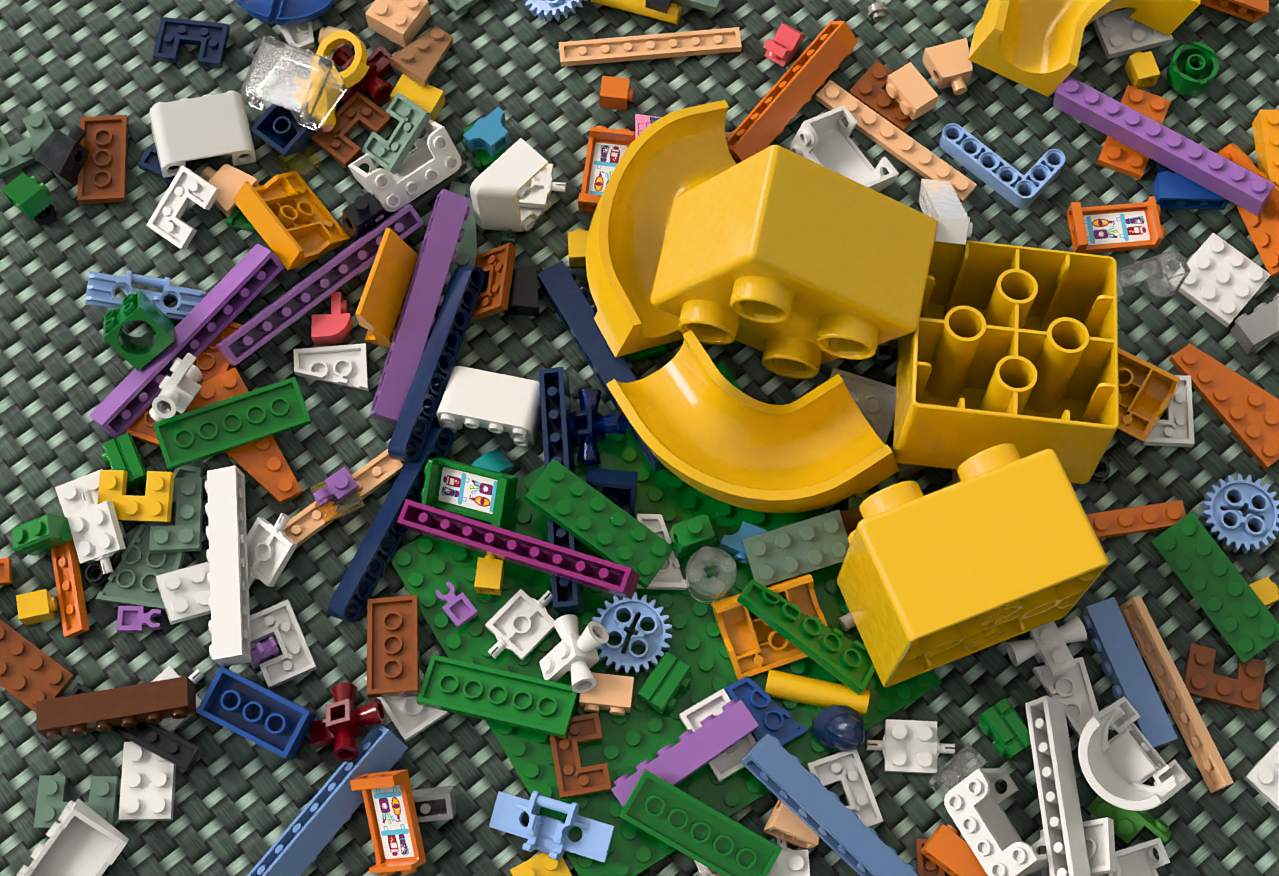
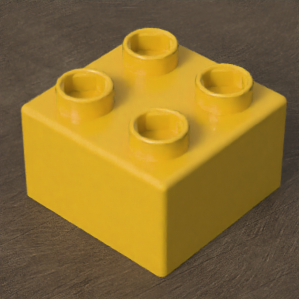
[651,145,938,379]
[893,240,1119,484]
[837,443,1110,687]

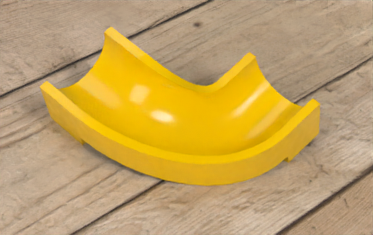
[968,0,1201,97]
[586,100,736,358]
[606,330,899,513]

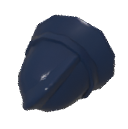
[813,705,867,752]

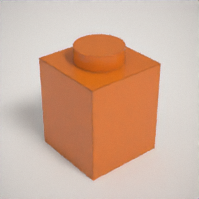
[600,76,634,110]

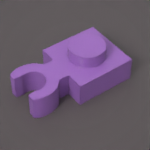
[435,582,478,629]
[116,606,163,633]
[250,637,279,669]

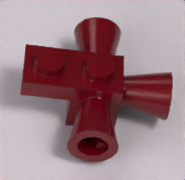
[332,45,393,105]
[311,682,386,762]

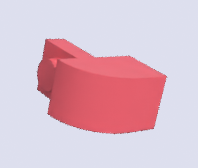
[763,23,806,67]
[311,292,353,346]

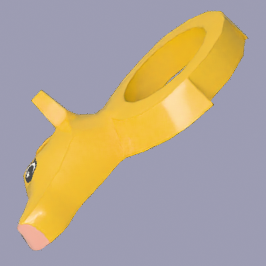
[294,30,370,132]

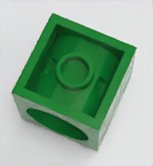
[103,290,175,371]

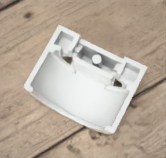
[1078,696,1191,811]

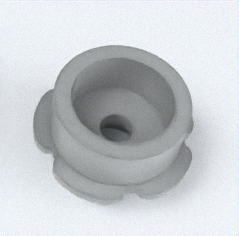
[867,2,889,22]

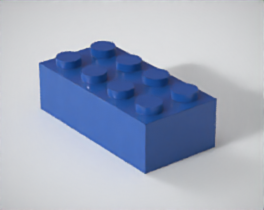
[196,666,317,760]

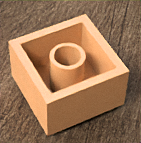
[365,0,431,48]

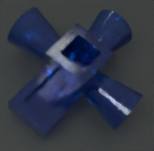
[570,388,627,466]

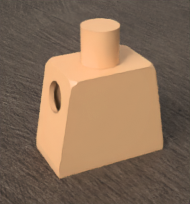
[922,38,973,95]
[201,164,260,218]
[763,799,819,850]

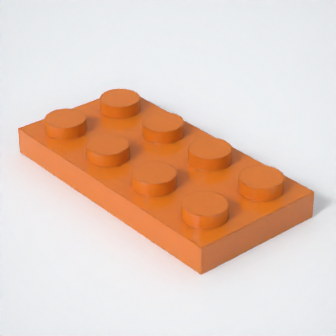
[1096,85,1171,180]

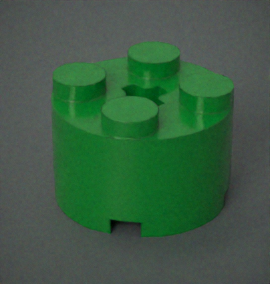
[1166,42,1219,98]

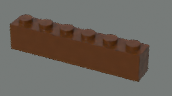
[36,676,196,740]

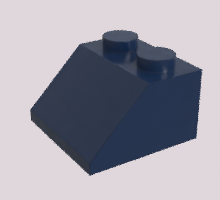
[250,95,319,157]
[586,468,638,517]

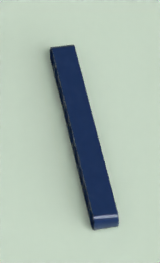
[388,266,485,461]
[328,425,454,622]

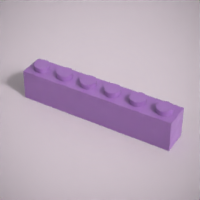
[611,699,760,807]

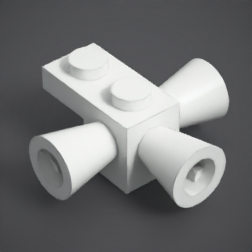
[149,352,202,422]
[539,614,609,693]
[1006,617,1087,677]

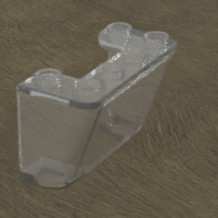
[239,36,347,131]
[1117,251,1191,299]

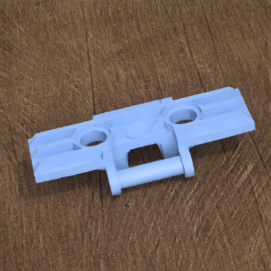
[85,270,206,327]
[489,791,615,863]

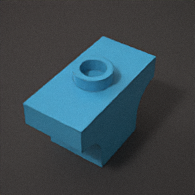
[463,106,510,157]
[719,521,766,564]

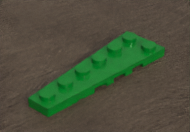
[736,579,875,695]

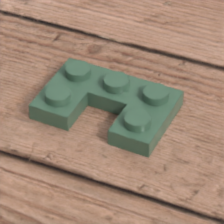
[361,92,432,174]
[0,109,54,179]
[149,477,204,553]
[34,775,120,829]

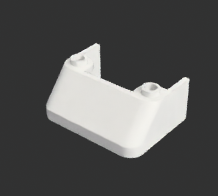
[470,138,552,232]

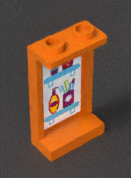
[578,126,635,213]
[1066,196,1165,254]
[350,769,426,876]

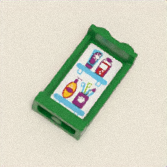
[421,457,518,528]

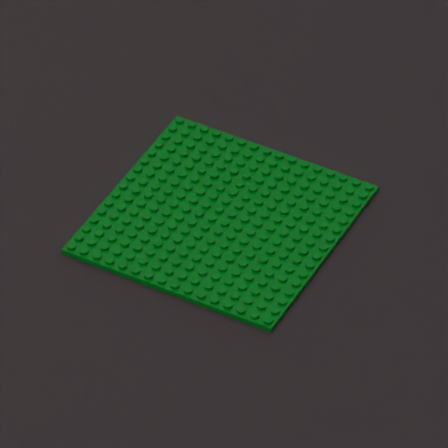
[390,361,942,876]

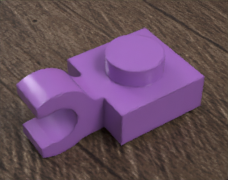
[313,467,360,507]

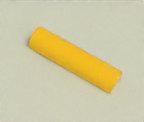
[590,0,683,25]
[765,669,870,716]

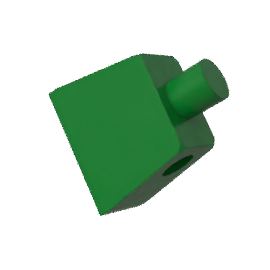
[669,514,720,560]

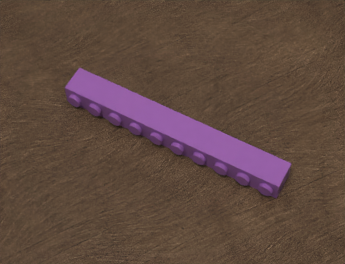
[1053,76,1275,216]
[369,189,471,425]
[216,204,424,365]
[89,243,285,439]

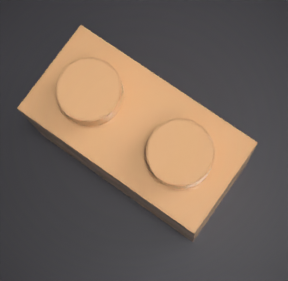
[886,62,938,121]
[579,673,634,716]

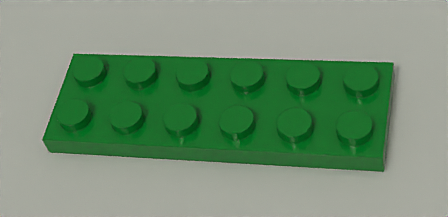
[152,377,311,471]
[523,459,675,589]
[1151,512,1279,664]
[416,654,579,739]
[618,769,782,876]

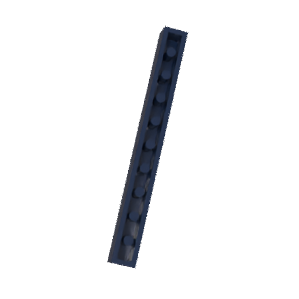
[537,261,666,473]
[539,367,585,615]

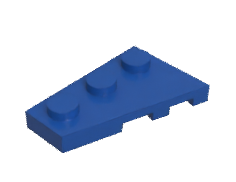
[724,676,809,746]

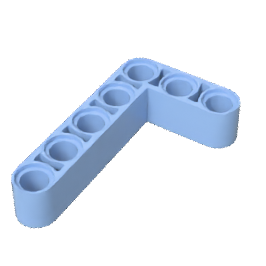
[939,123,1065,209]

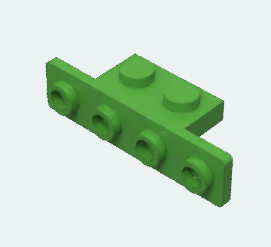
[1087,795,1171,844]

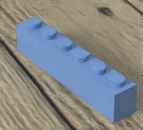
[1081,597,1178,749]

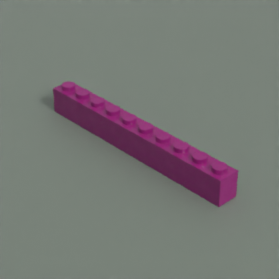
[397,499,640,600]

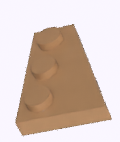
[390,26,453,88]

